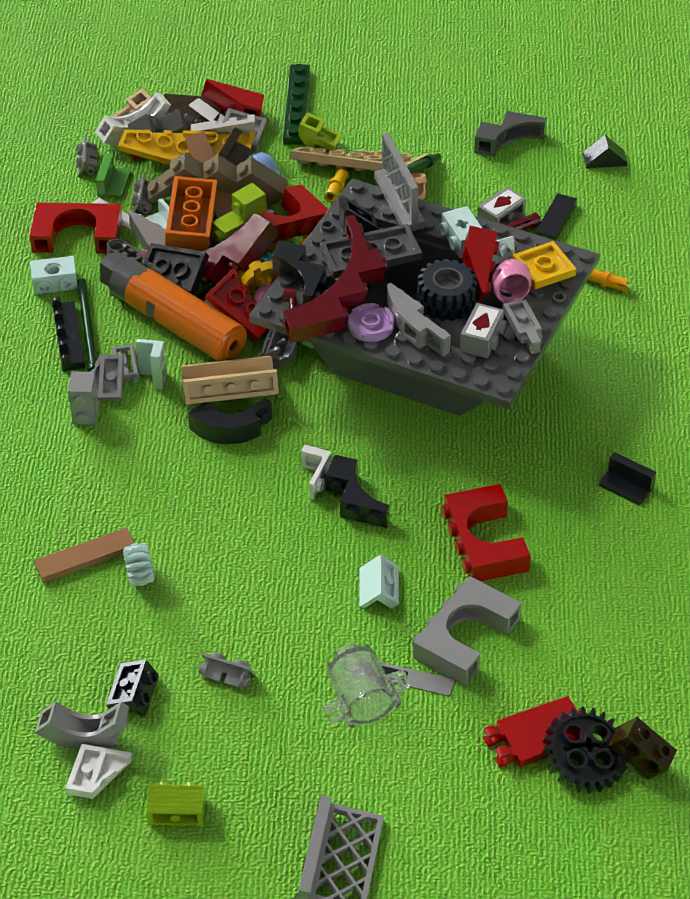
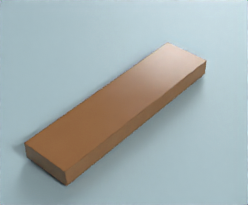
[34,528,135,583]

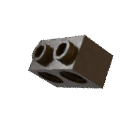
[608,717,677,780]

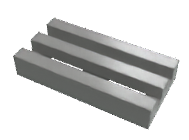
[111,344,140,383]

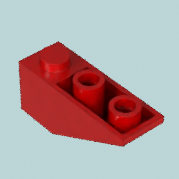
[201,79,264,117]
[462,225,500,303]

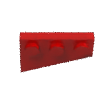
[205,268,268,341]

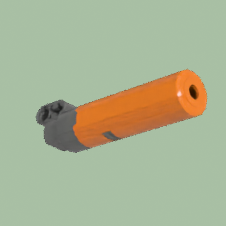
[100,239,247,361]

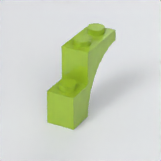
[212,183,267,246]

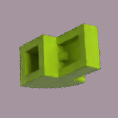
[298,112,342,151]

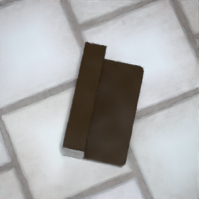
[218,127,252,166]

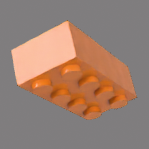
[165,176,217,251]

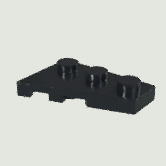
[143,243,209,295]

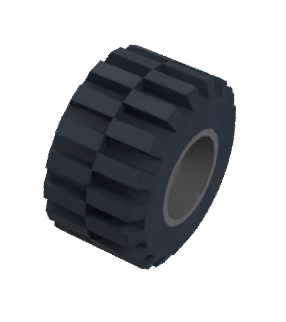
[417,259,477,321]

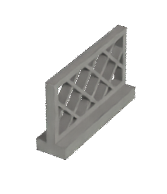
[375,133,425,231]
[296,795,384,899]

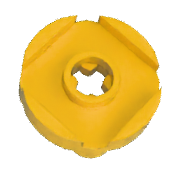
[240,261,279,295]

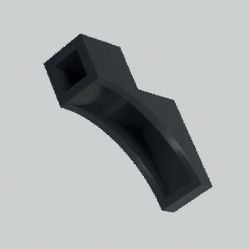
[272,241,329,304]
[326,455,390,528]

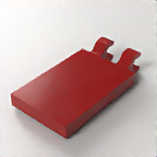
[483,696,578,767]

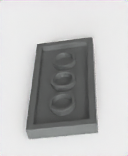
[320,224,422,279]

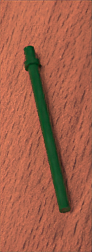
[77,278,97,372]

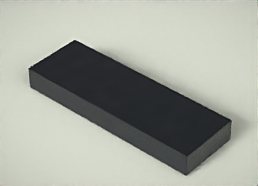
[535,193,577,241]

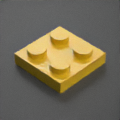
[512,241,576,289]

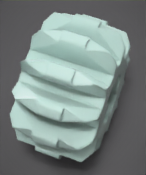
[123,543,154,586]

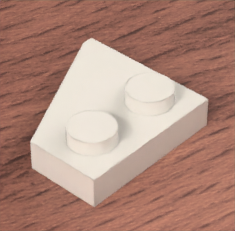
[65,744,132,799]

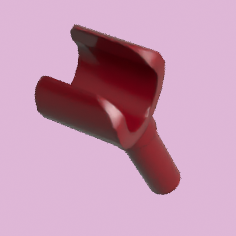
[283,288,297,309]

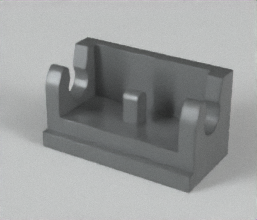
[260,329,299,369]

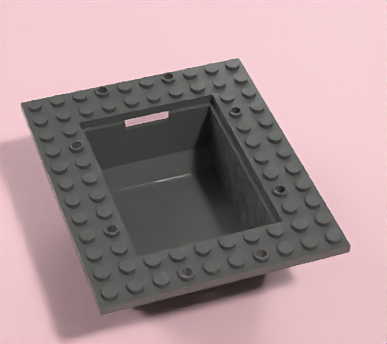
[249,179,600,416]

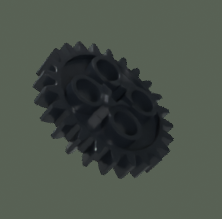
[542,706,628,794]

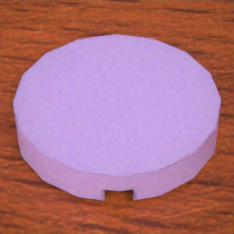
[347,303,395,342]

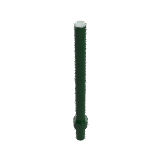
[407,153,441,174]

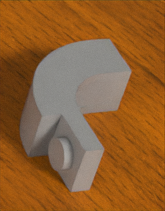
[35,701,129,749]

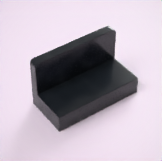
[599,452,656,505]

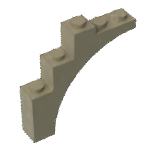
[147,152,287,205]

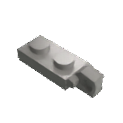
[503,299,543,354]

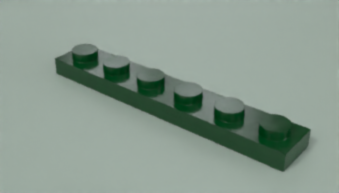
[283,64,310,145]

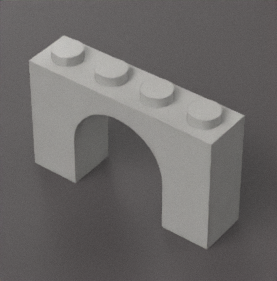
[412,576,522,686]

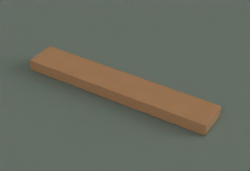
[184,131,232,219]

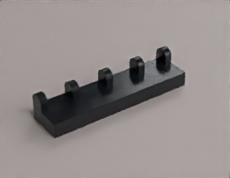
[52,297,85,371]

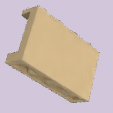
[181,356,279,405]

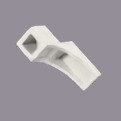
[95,92,171,147]

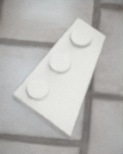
[190,114,255,134]

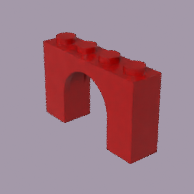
[231,184,329,243]
[29,203,123,253]
[441,483,531,581]

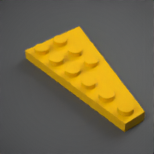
[118,130,256,165]

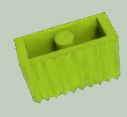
[147,782,206,827]

